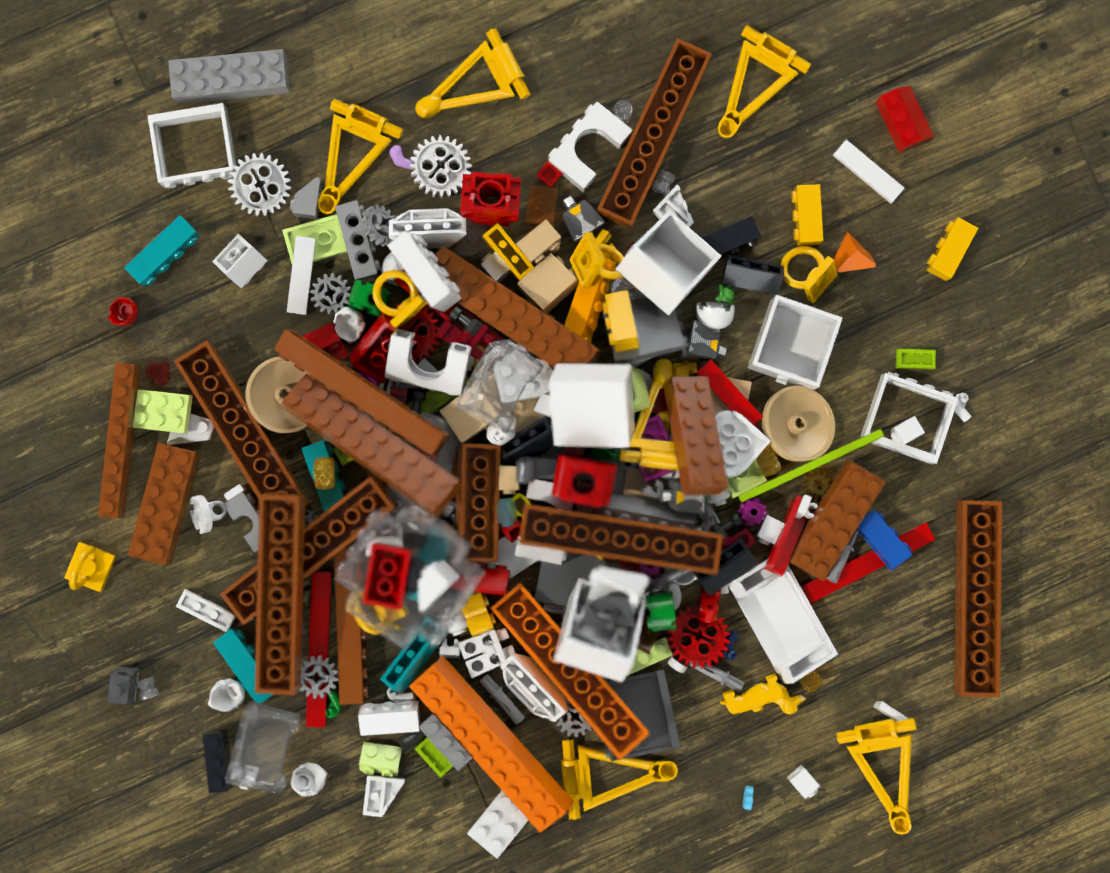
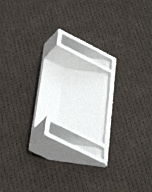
[728,560,838,684]

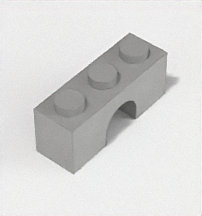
[223,491,259,553]
[419,713,473,771]

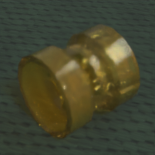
[799,671,822,691]

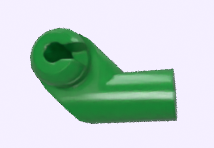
[325,688,342,718]

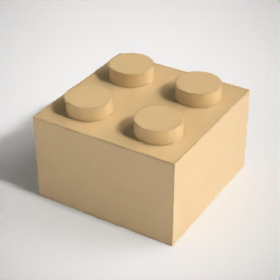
[516,220,561,266]

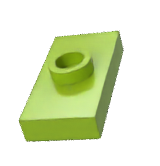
[896,349,936,370]
[415,737,453,778]

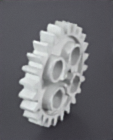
[410,135,472,198]
[227,153,291,216]

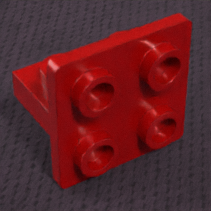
[303,323,349,361]

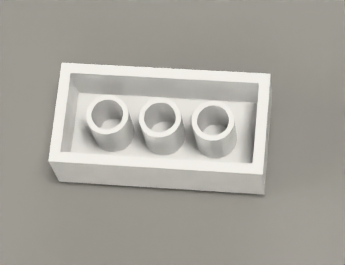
[387,231,462,312]

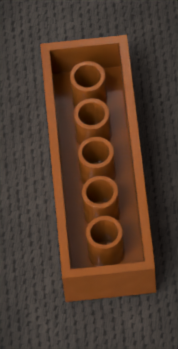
[663,377,729,496]
[128,443,201,565]
[454,443,501,562]
[789,459,886,581]

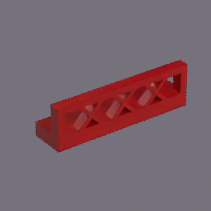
[764,495,810,577]

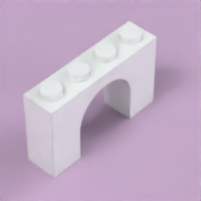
[548,102,632,193]
[385,328,472,396]
[515,480,577,565]

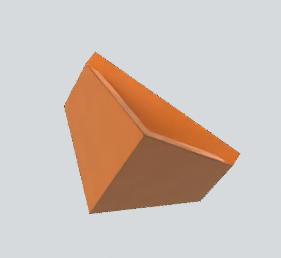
[833,232,876,272]

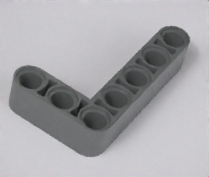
[516,457,615,483]

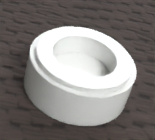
[668,656,688,673]

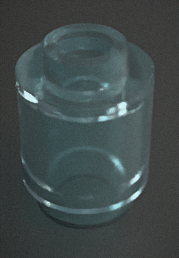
[496,498,517,527]

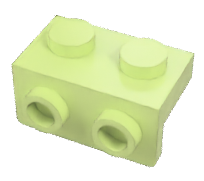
[359,742,402,777]

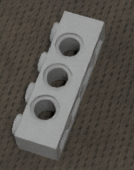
[335,200,381,281]

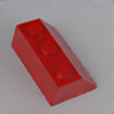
[875,86,934,153]
[350,313,417,384]
[362,542,411,610]
[449,561,511,595]

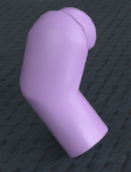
[390,145,414,170]

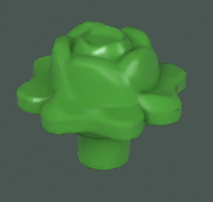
[715,284,735,305]

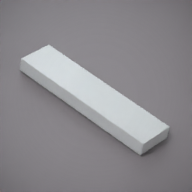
[833,140,904,203]
[287,236,316,315]

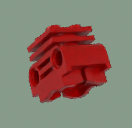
[460,172,521,227]
[551,454,617,507]

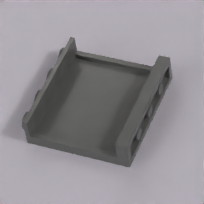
[601,291,689,365]
[534,552,602,606]
[604,670,681,762]

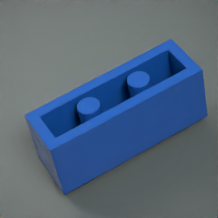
[856,509,912,572]

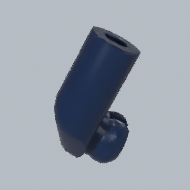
[723,630,739,660]

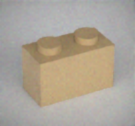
[499,466,521,494]

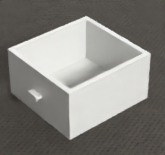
[616,211,721,316]
[747,295,842,390]
[549,364,635,448]
[554,578,646,682]

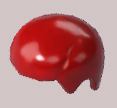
[108,297,138,327]

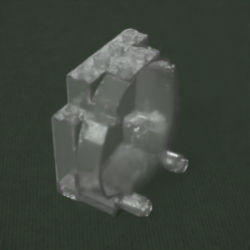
[335,506,486,649]

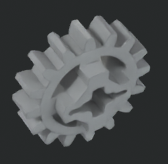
[360,204,395,247]
[310,273,352,315]
[300,655,339,699]
[556,697,591,737]

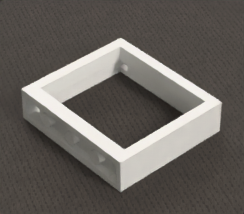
[148,103,236,188]
[860,372,959,464]

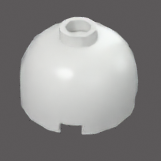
[696,302,735,332]

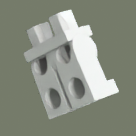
[458,628,516,678]

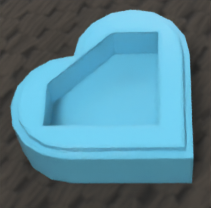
[742,785,754,810]

